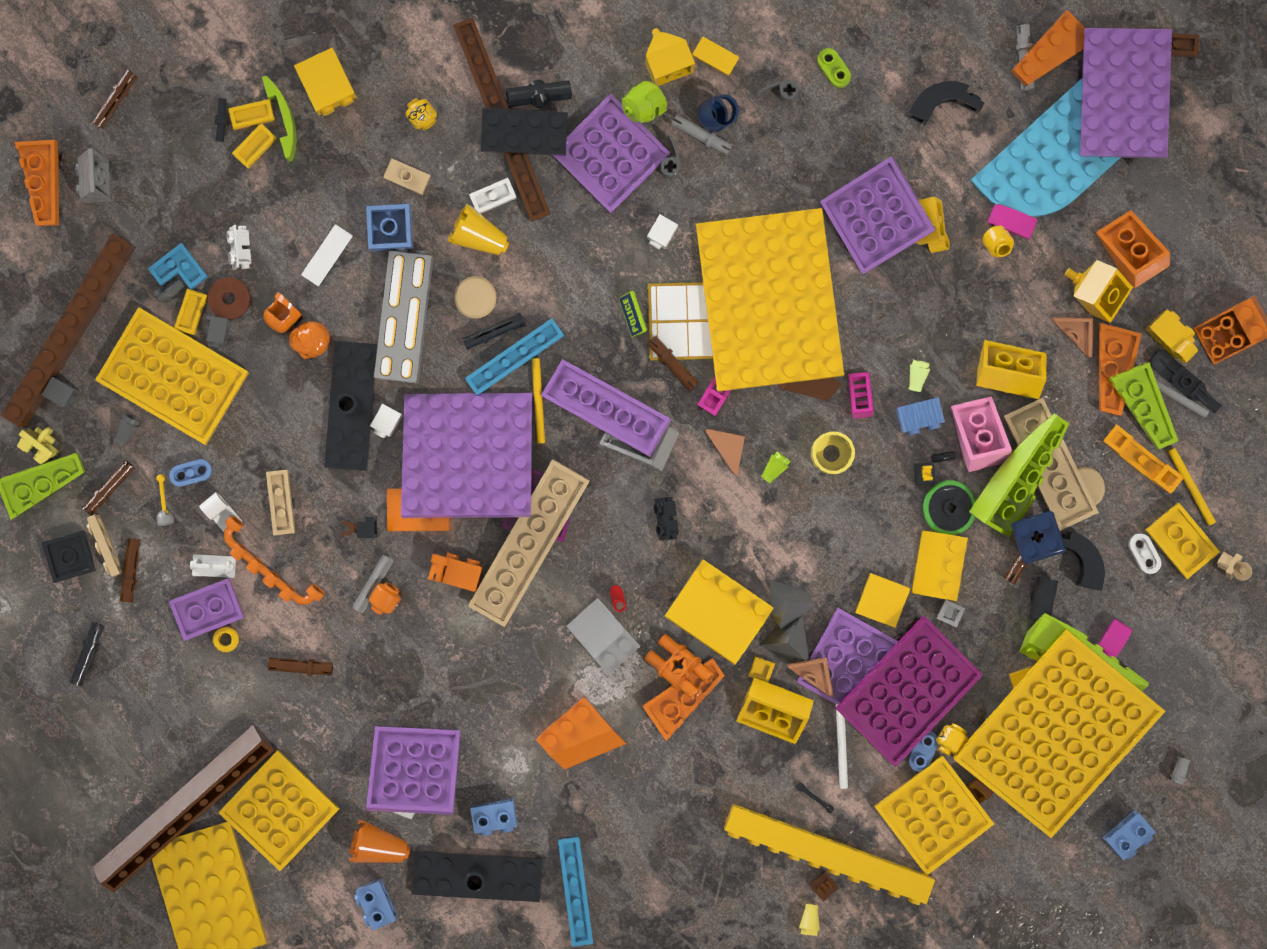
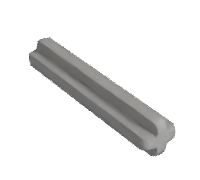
[353,555,393,613]

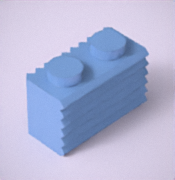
[895,397,945,436]

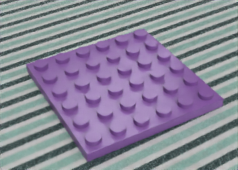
[401,393,532,518]

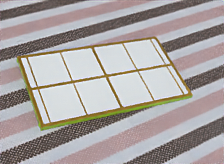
[647,282,713,361]

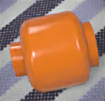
[369,582,401,615]

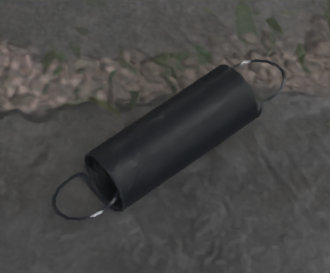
[926,451,962,463]

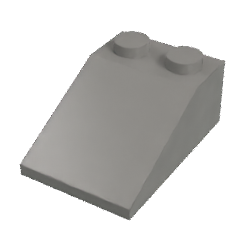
[75,149,111,203]
[600,426,679,471]
[567,598,641,675]

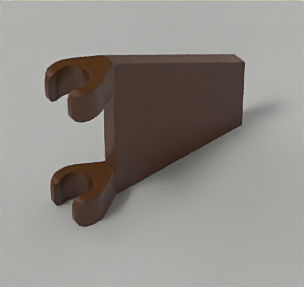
[777,377,842,401]

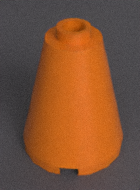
[349,820,410,863]

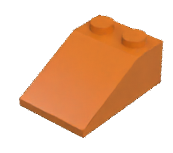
[1096,210,1170,288]
[387,489,451,531]

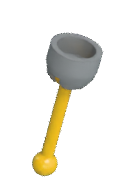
[156,474,174,526]

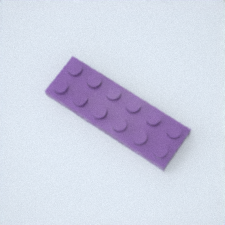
[541,359,671,457]

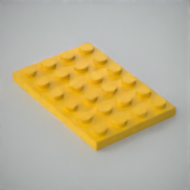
[95,307,249,445]
[152,821,268,949]

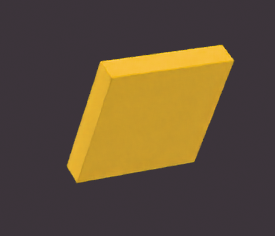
[855,573,911,628]

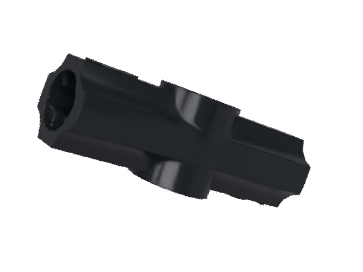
[506,80,572,108]

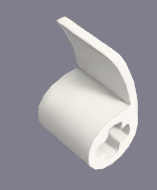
[199,492,242,532]

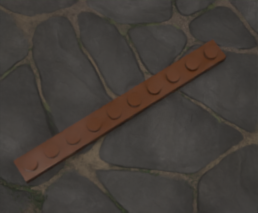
[453,17,551,222]

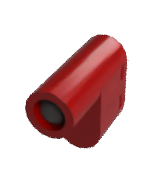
[610,585,626,612]

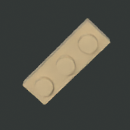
[266,470,296,536]
[87,515,124,577]

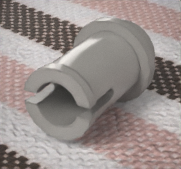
[1170,756,1191,785]

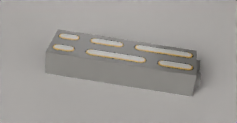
[374,249,434,384]

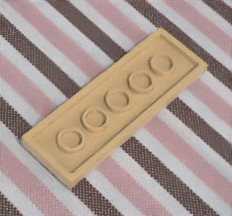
[1003,397,1099,531]

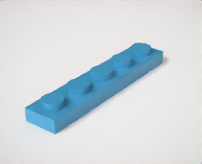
[465,318,564,396]
[558,836,593,947]

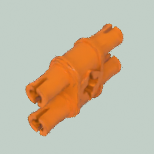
[645,634,715,700]

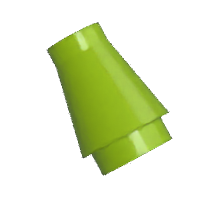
[761,451,791,484]

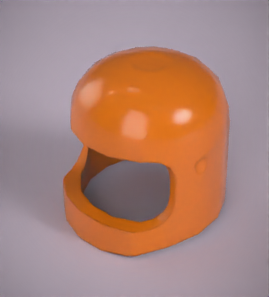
[263,292,302,333]

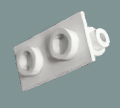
[227,225,251,270]
[190,554,236,578]

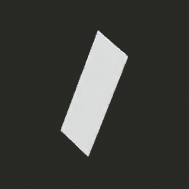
[301,224,352,287]

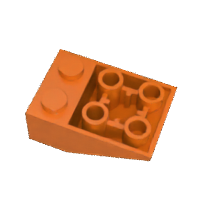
[1194,295,1267,365]

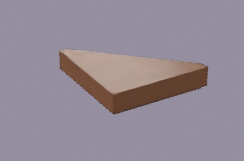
[1052,317,1093,358]
[706,429,745,475]
[787,657,834,697]

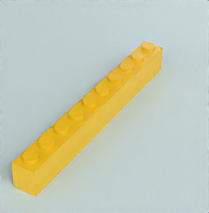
[724,804,935,905]

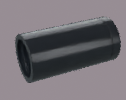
[1029,577,1059,620]

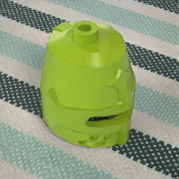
[622,81,667,123]

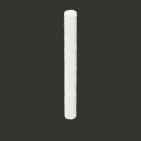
[836,704,848,789]

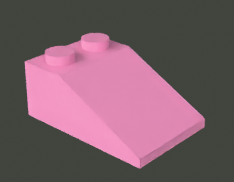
[951,396,1012,472]

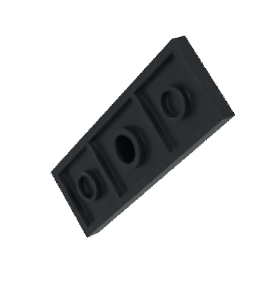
[324,341,378,471]
[412,851,543,902]

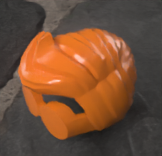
[289,321,330,359]

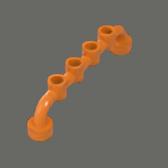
[224,515,325,605]

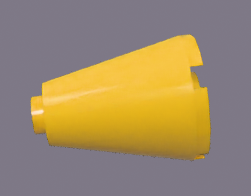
[448,204,510,255]

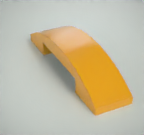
[1103,424,1184,494]

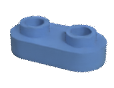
[169,459,213,486]
[908,731,938,772]

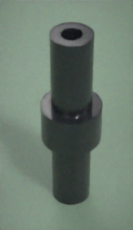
[215,98,228,142]

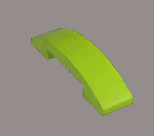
[262,76,297,162]

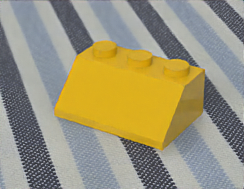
[976,340,1047,399]
[911,530,968,601]
[736,677,814,744]

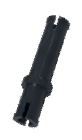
[462,312,525,350]
[69,622,105,686]

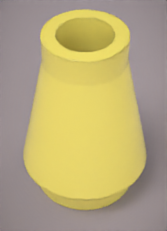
[799,904,820,936]

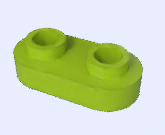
[817,48,851,88]

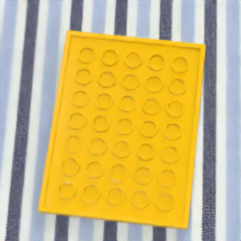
[696,208,844,392]
[953,629,1166,838]

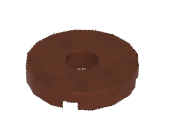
[207,277,251,320]

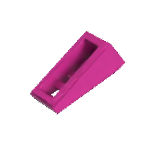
[848,372,874,419]

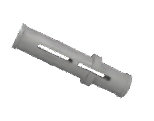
[1016,24,1035,91]
[671,113,733,156]

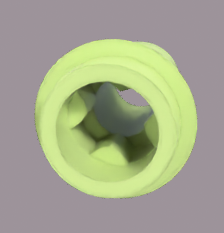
[909,360,930,392]

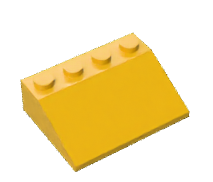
[664,560,773,665]

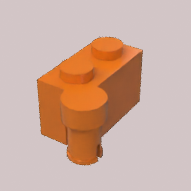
[427,553,483,592]

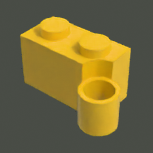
[916,197,950,253]
[1145,309,1198,363]

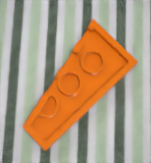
[1011,10,1085,86]
[15,140,59,227]
[1099,323,1142,416]
[642,658,725,741]

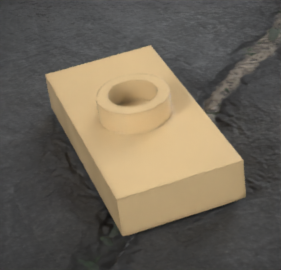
[383,158,431,196]

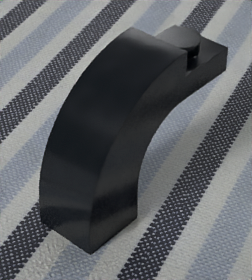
[906,81,985,125]
[1060,531,1105,591]

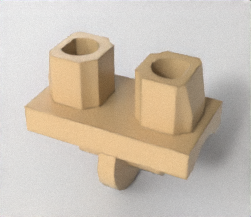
[1217,552,1252,581]

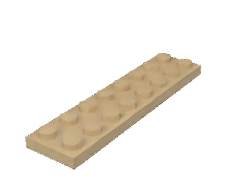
[468,459,590,627]

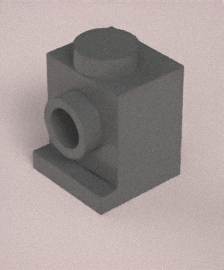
[204,315,232,348]

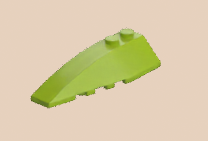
[969,414,1069,538]
[1020,613,1149,691]

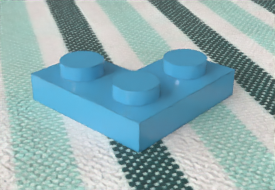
[148,243,208,290]

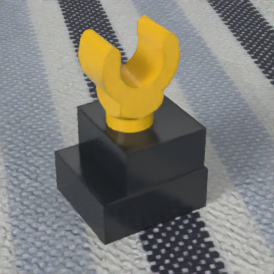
[913,462,936,485]

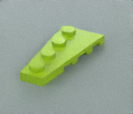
[1108,362,1178,449]
[0,452,85,520]

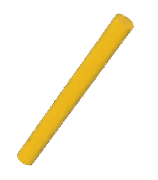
[531,358,545,444]
[1168,447,1216,526]

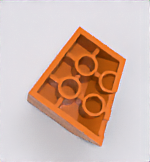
[536,695,627,770]

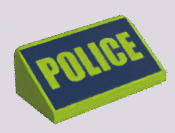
[619,291,647,337]

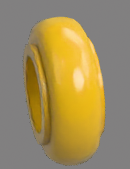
[213,626,239,652]

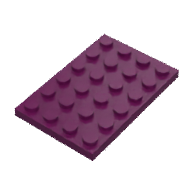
[835,616,983,768]

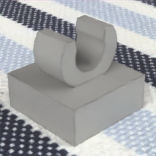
[936,599,965,628]

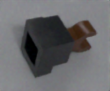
[341,517,378,538]

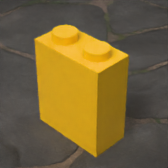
[294,47,357,116]

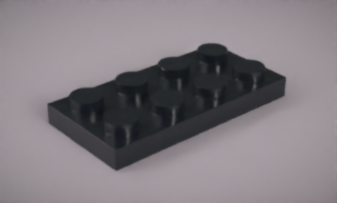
[481,108,568,156]

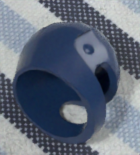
[698,94,739,132]

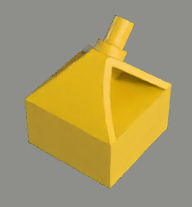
[645,28,695,86]
[1064,260,1133,323]

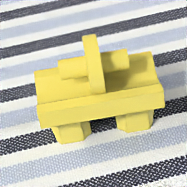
[17,427,60,465]

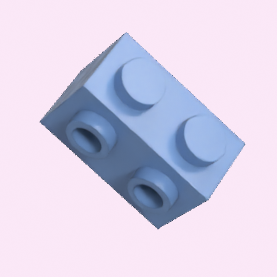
[470,799,518,836]
[1103,810,1156,861]
[354,878,398,931]

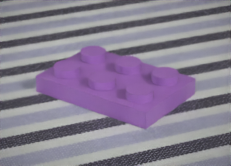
[169,578,245,641]

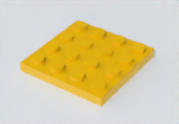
[218,750,340,871]
[874,755,994,876]

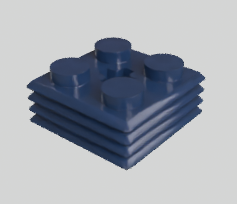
[1011,511,1066,564]

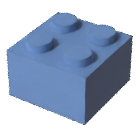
[366,204,414,252]

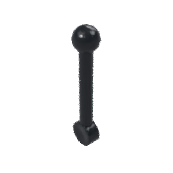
[797,783,834,813]

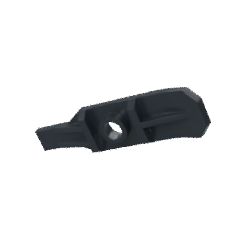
[1150,350,1222,413]

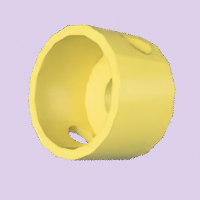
[810,432,855,474]

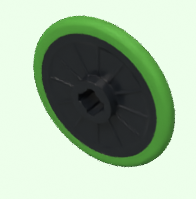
[923,480,976,535]

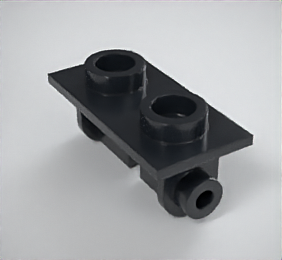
[653,497,679,541]

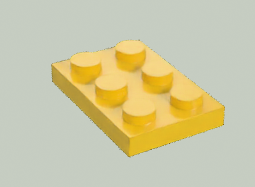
[1145,503,1220,579]

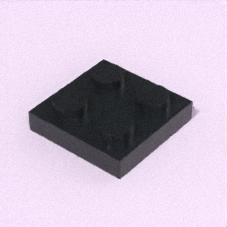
[42,530,96,583]

